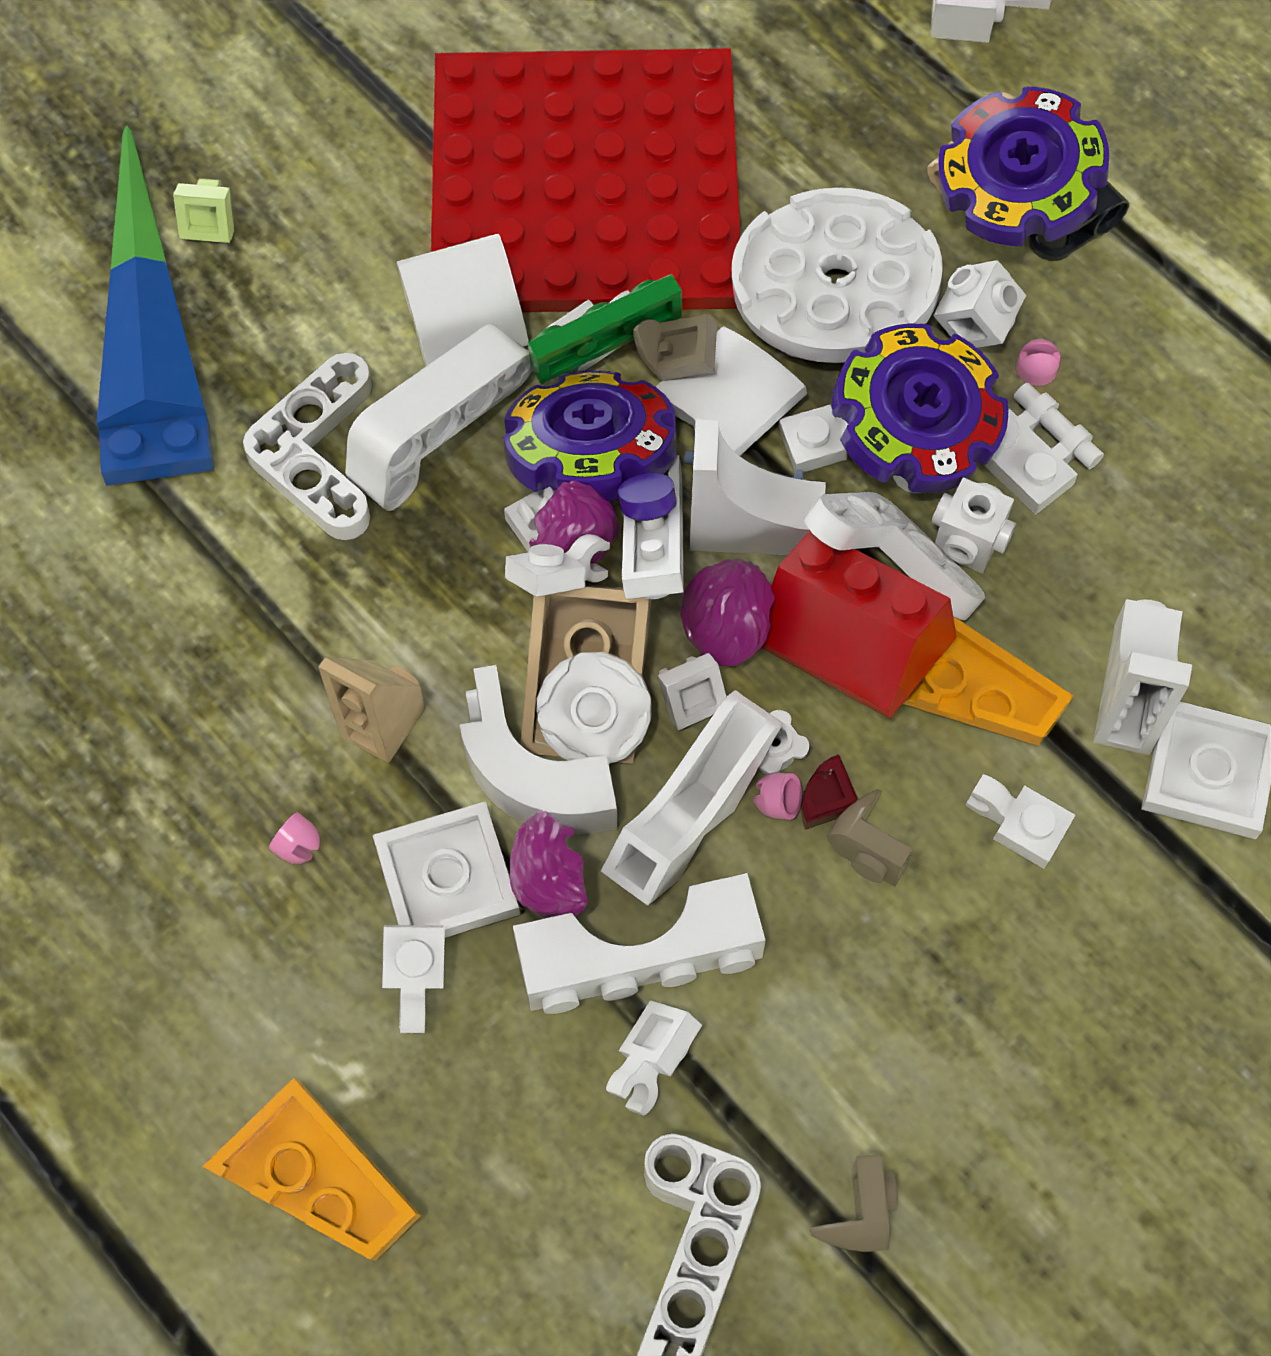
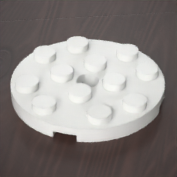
[732,188,942,363]

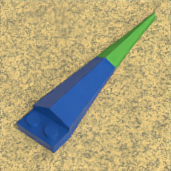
[96,125,214,486]

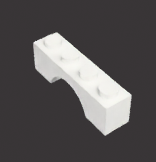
[513,873,766,1014]

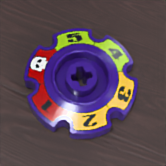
[938,87,1109,246]
[831,323,1008,493]
[503,371,676,501]

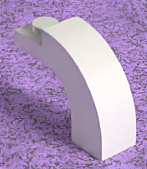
[459,665,617,834]

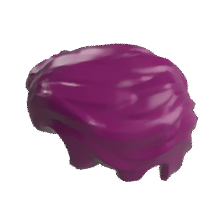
[529,481,620,564]
[680,559,775,666]
[510,811,588,917]

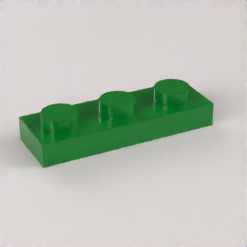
[527,274,682,384]

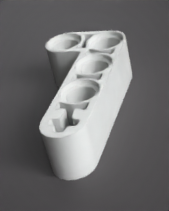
[345,324,532,511]
[637,1134,761,1356]

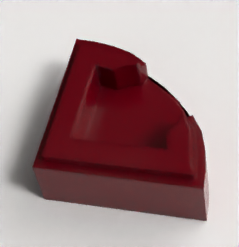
[801,754,858,830]

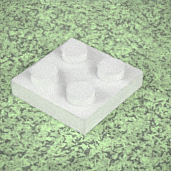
[1141,702,1271,839]
[373,801,520,938]

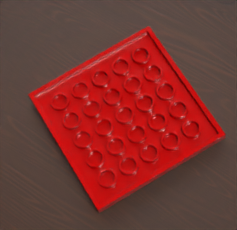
[431,48,740,313]

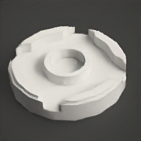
[537,652,651,764]

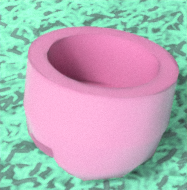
[1016,338,1061,386]
[753,772,802,820]
[268,812,320,864]

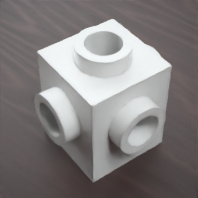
[933,260,1026,348]
[931,477,1017,574]

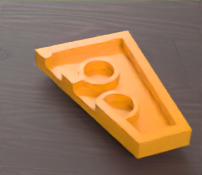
[903,616,1074,746]
[202,1078,422,1261]

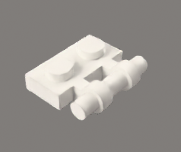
[984,382,1104,515]

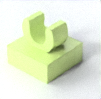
[173,178,234,243]

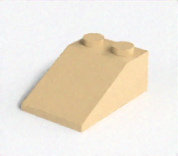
[520,584,652,764]

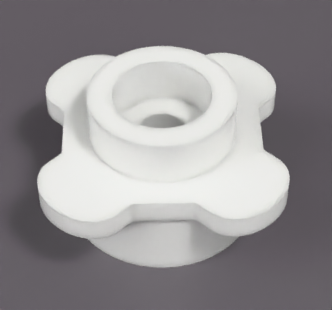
[759,710,809,774]

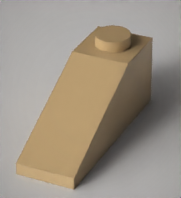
[319,657,425,764]

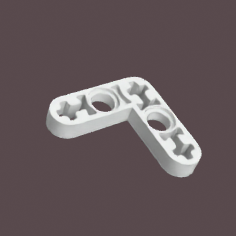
[243,353,372,540]
[804,492,985,620]

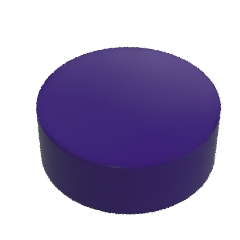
[618,473,676,521]

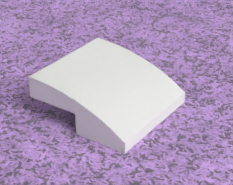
[396,234,529,367]
[656,326,807,456]

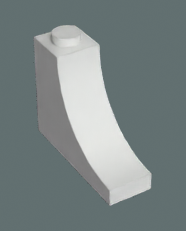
[689,419,826,555]
[1093,599,1192,755]

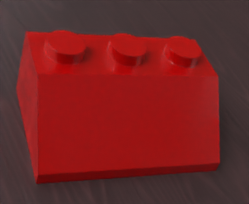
[761,530,957,719]

